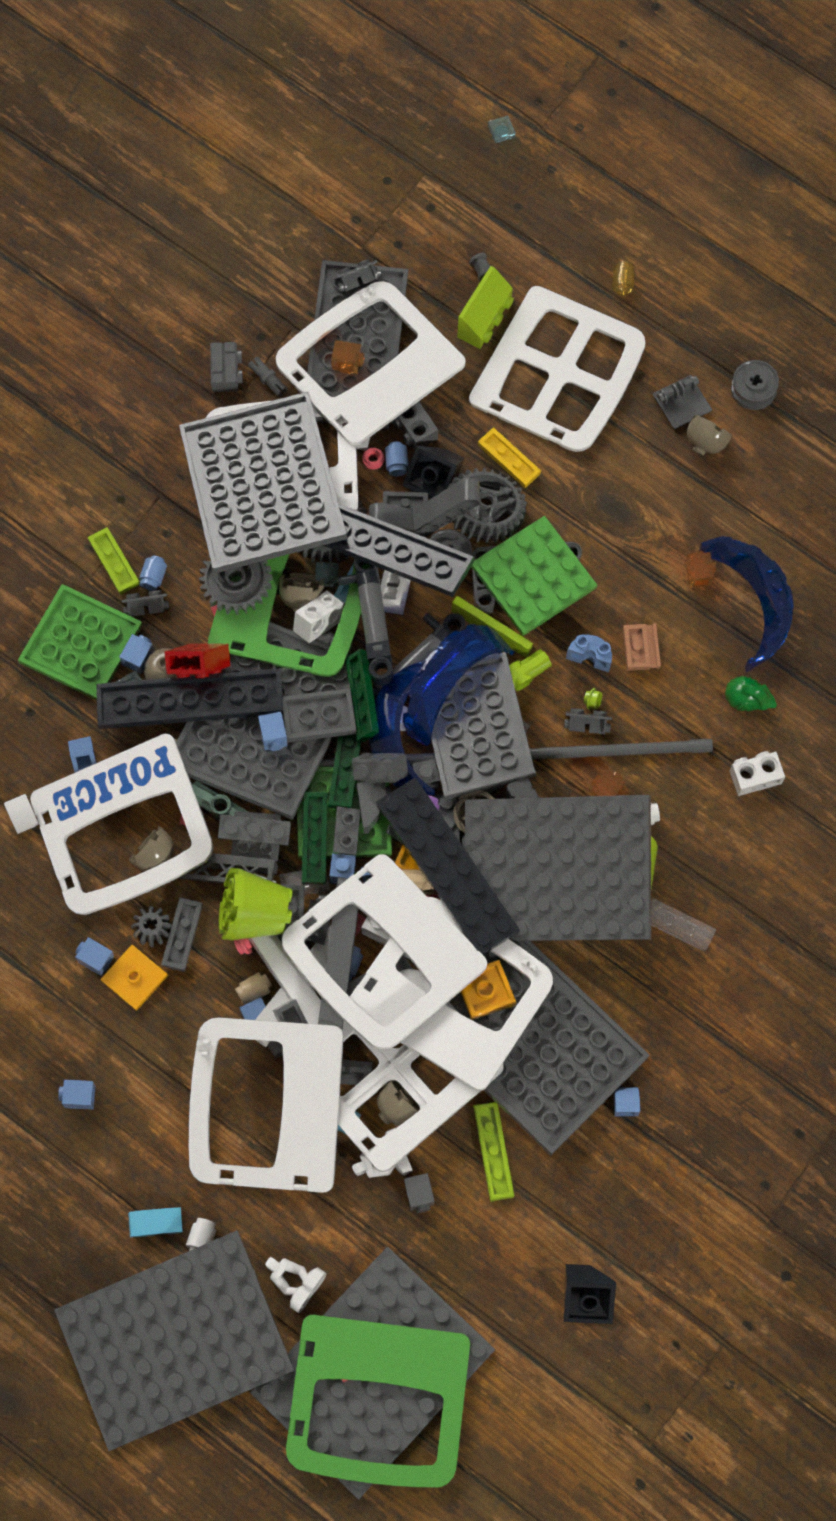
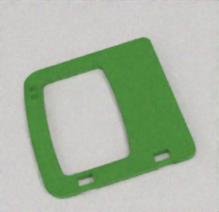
[208,554,371,677]
[286,1315,470,1488]

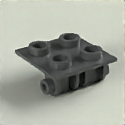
[653,375,712,429]
[231,811,281,861]

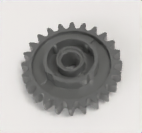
[199,555,273,615]

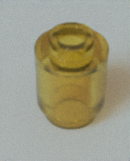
[612,261,635,296]

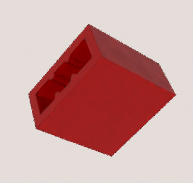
[164,644,231,678]

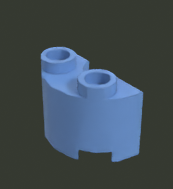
[566,635,612,672]

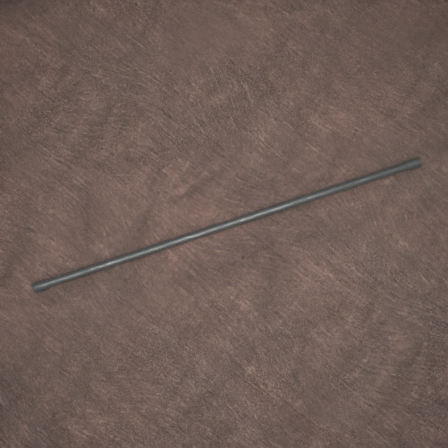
[319,739,713,767]

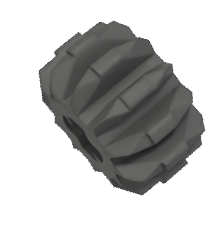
[131,906,172,947]

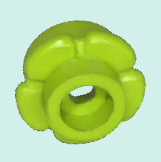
[584,688,602,710]

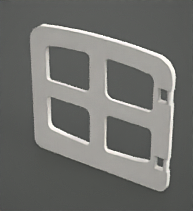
[469,286,645,452]
[338,969,504,1172]

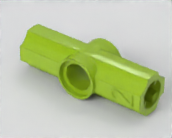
[509,649,552,691]

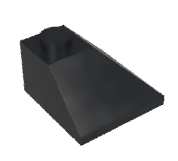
[403,446,464,499]
[563,1264,616,1324]

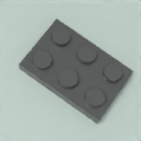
[283,689,356,742]

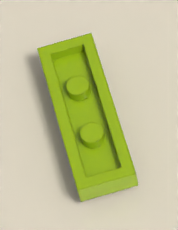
[88,527,140,595]

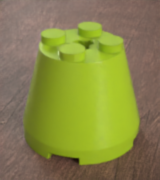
[219,868,292,940]

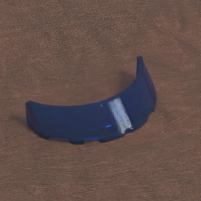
[698,536,794,672]
[402,624,515,746]
[369,659,447,797]

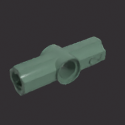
[192,781,248,820]

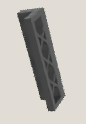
[178,850,278,884]

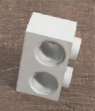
[381,570,411,615]
[293,591,343,643]
[730,751,785,796]

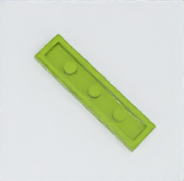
[451,596,533,658]
[473,1102,514,1202]

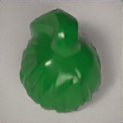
[725,676,777,711]

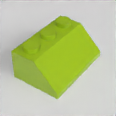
[457,266,514,349]

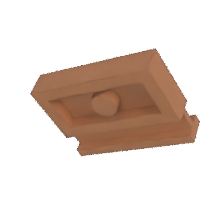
[623,623,661,671]

